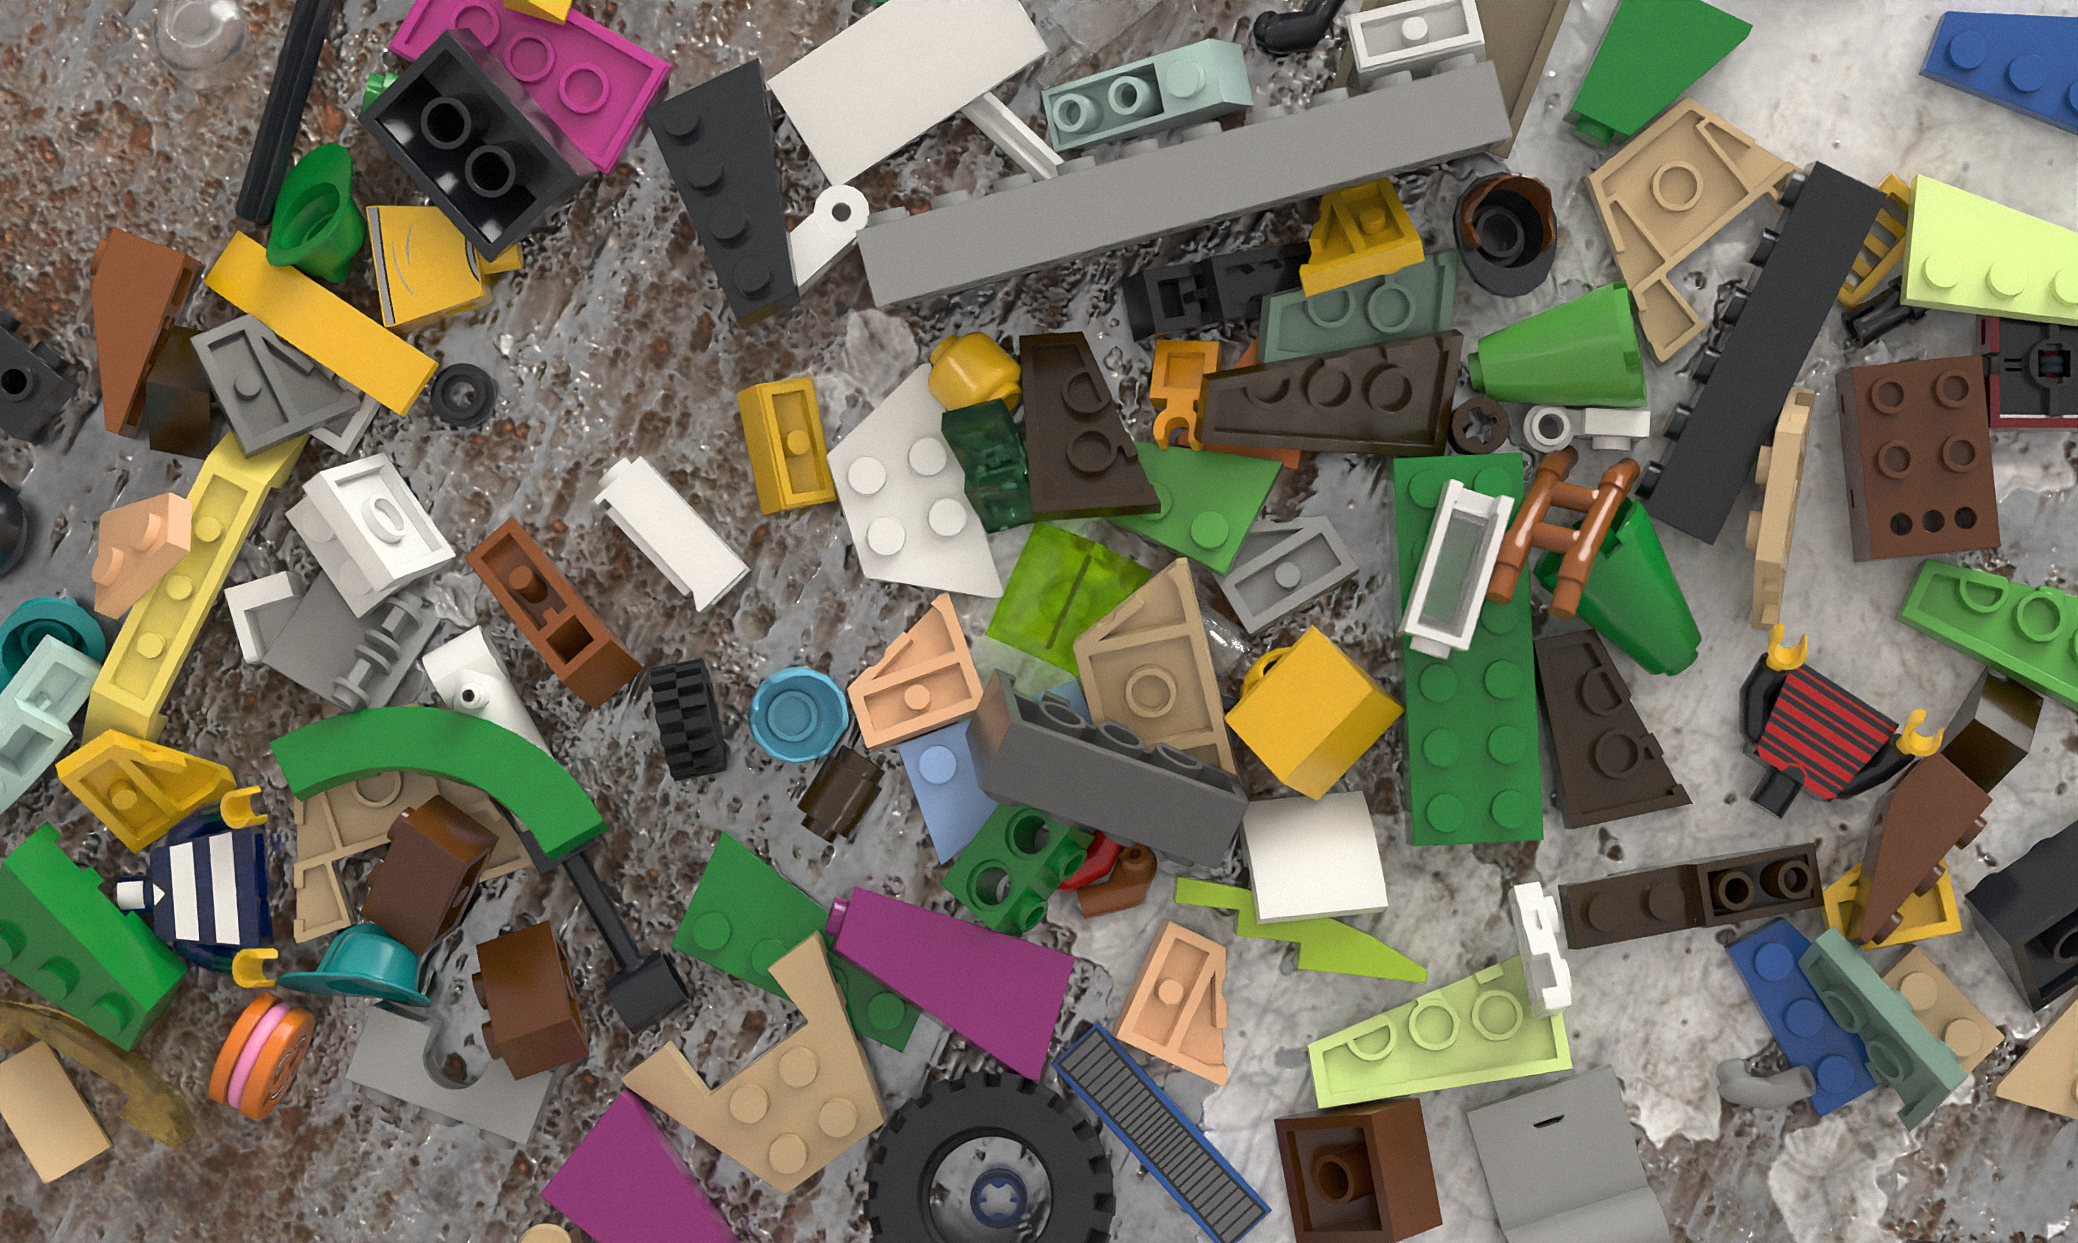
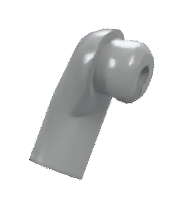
[1716,1058,1816,1110]

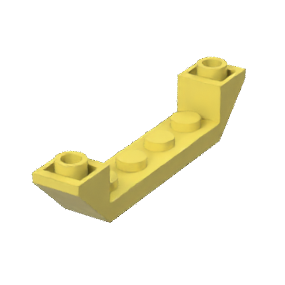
[80,429,310,747]

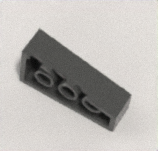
[965,668,1249,870]

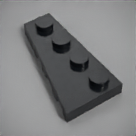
[643,58,801,329]

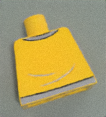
[366,206,524,334]

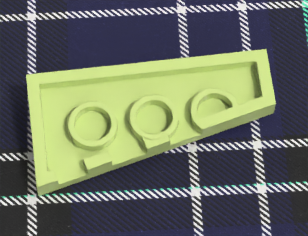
[1900,174,2078,326]
[1307,955,1573,1110]

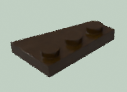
[1019,331,1161,522]
[1533,629,1693,829]

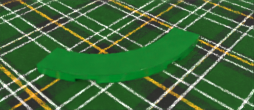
[269,706,609,861]

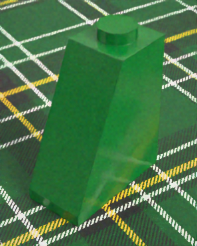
[1562,0,1753,148]

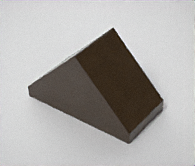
[145,325,224,460]
[1937,666,2044,794]

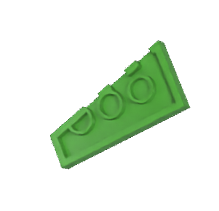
[1894,559,2078,711]

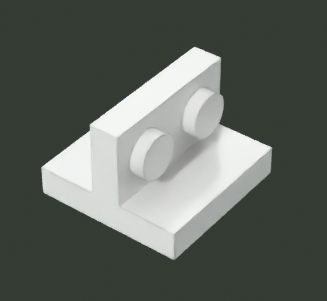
[285,452,456,618]

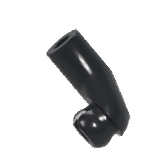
[1253,0,1345,54]

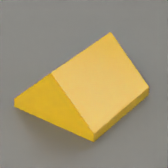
[1224,625,1405,801]

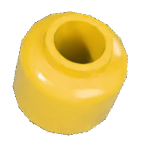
[928,332,1023,427]

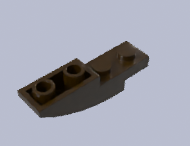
[1558,843,1825,950]

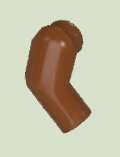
[1077,843,1157,920]

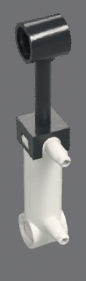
[422,625,692,1035]

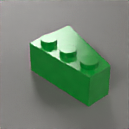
[0,821,189,1052]

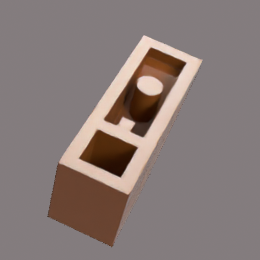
[90,227,201,439]
[465,516,643,710]

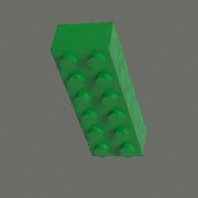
[1386,452,1544,847]

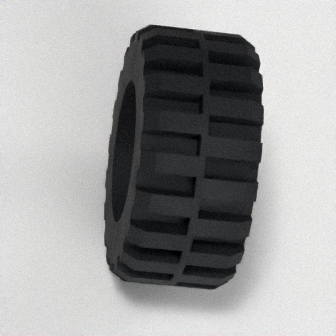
[862,1071,1116,1243]

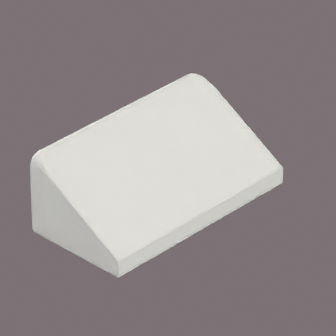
[1345,0,1486,91]

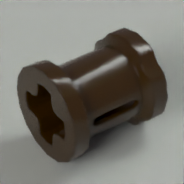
[1447,397,1510,455]

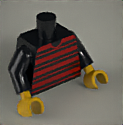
[1739,624,1945,820]

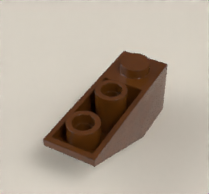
[1846,751,1993,946]

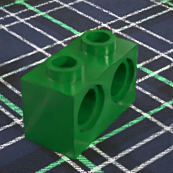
[940,803,1096,938]

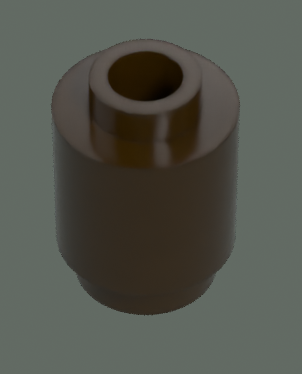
[797,745,886,844]

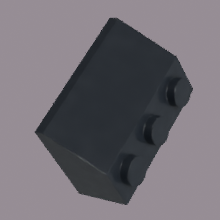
[357,28,599,263]
[1964,820,2078,1013]

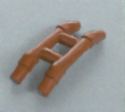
[1485,444,1640,620]

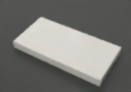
[767,0,1050,186]

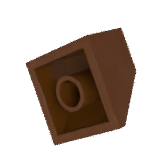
[1274,1098,1443,1243]

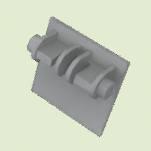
[261,569,441,713]

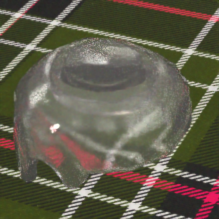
[153,0,256,91]

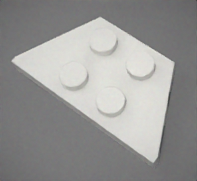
[826,362,1004,600]

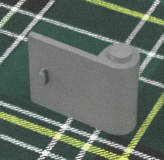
[1464,1063,1672,1243]

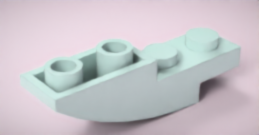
[0,634,102,815]

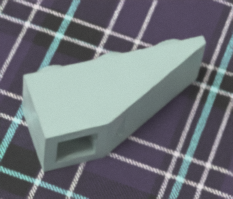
[1041,39,1254,153]

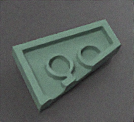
[1256,248,1459,363]

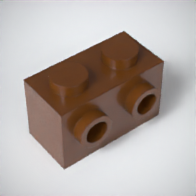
[360,794,500,957]
[472,920,590,1081]

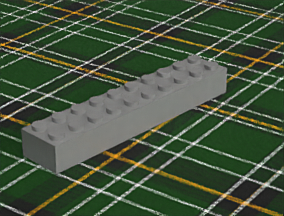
[855,53,1513,312]

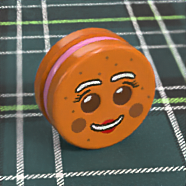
[209,992,315,1121]

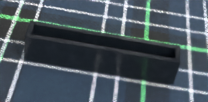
[1633,161,1888,546]

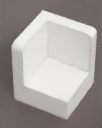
[224,571,306,664]

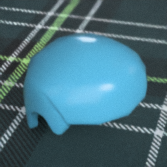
[747,666,849,765]

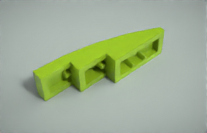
[1173,874,1428,983]

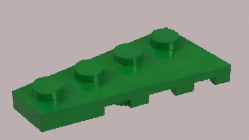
[670,829,921,1053]

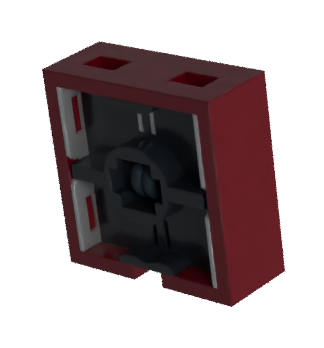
[1976,314,2078,432]

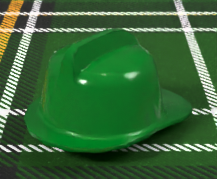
[265,143,368,284]

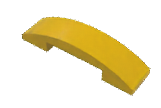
[203,230,439,417]

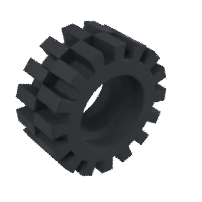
[650,658,727,782]

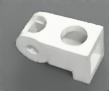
[790,184,870,296]

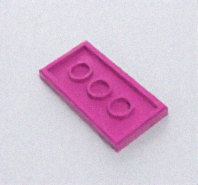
[388,0,673,178]

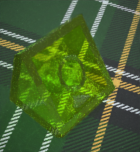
[985,521,1153,678]

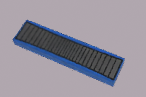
[1051,1020,1272,1243]

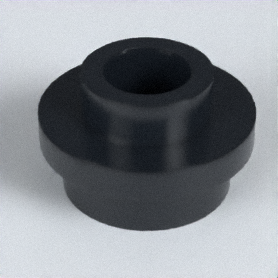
[431,363,496,427]

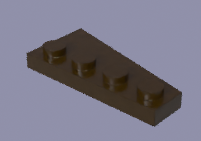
[1194,329,1464,457]

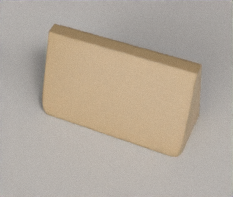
[0,1038,113,1185]

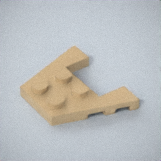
[1584,96,1803,365]
[294,701,534,944]
[621,930,888,1195]

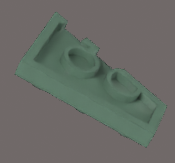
[1797,926,1968,1132]

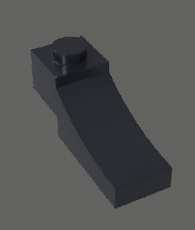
[1121,241,1312,343]

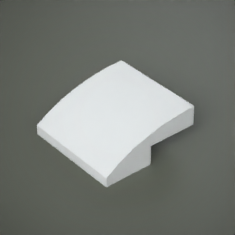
[1239,791,1388,924]

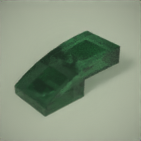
[941,397,1040,534]

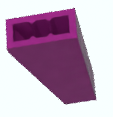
[824,886,1076,1082]
[539,1087,741,1243]

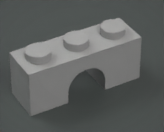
[344,1000,562,1150]

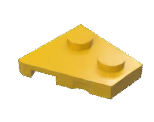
[1299,177,1425,297]

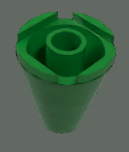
[1533,497,1702,676]

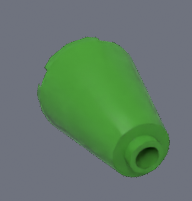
[1468,280,1648,409]

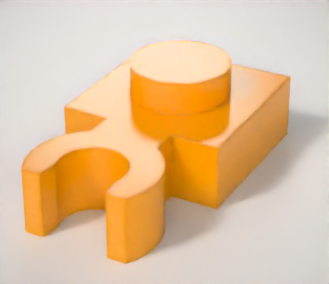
[1149,340,1223,451]

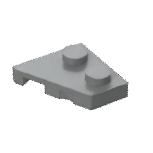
[1208,515,1359,639]

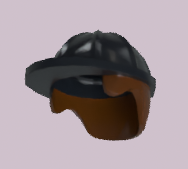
[1452,171,1557,298]

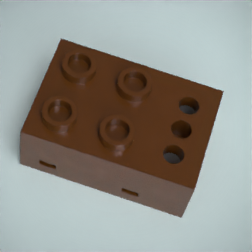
[1835,354,2001,563]

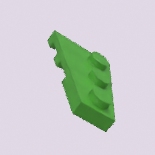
[1102,441,1284,579]

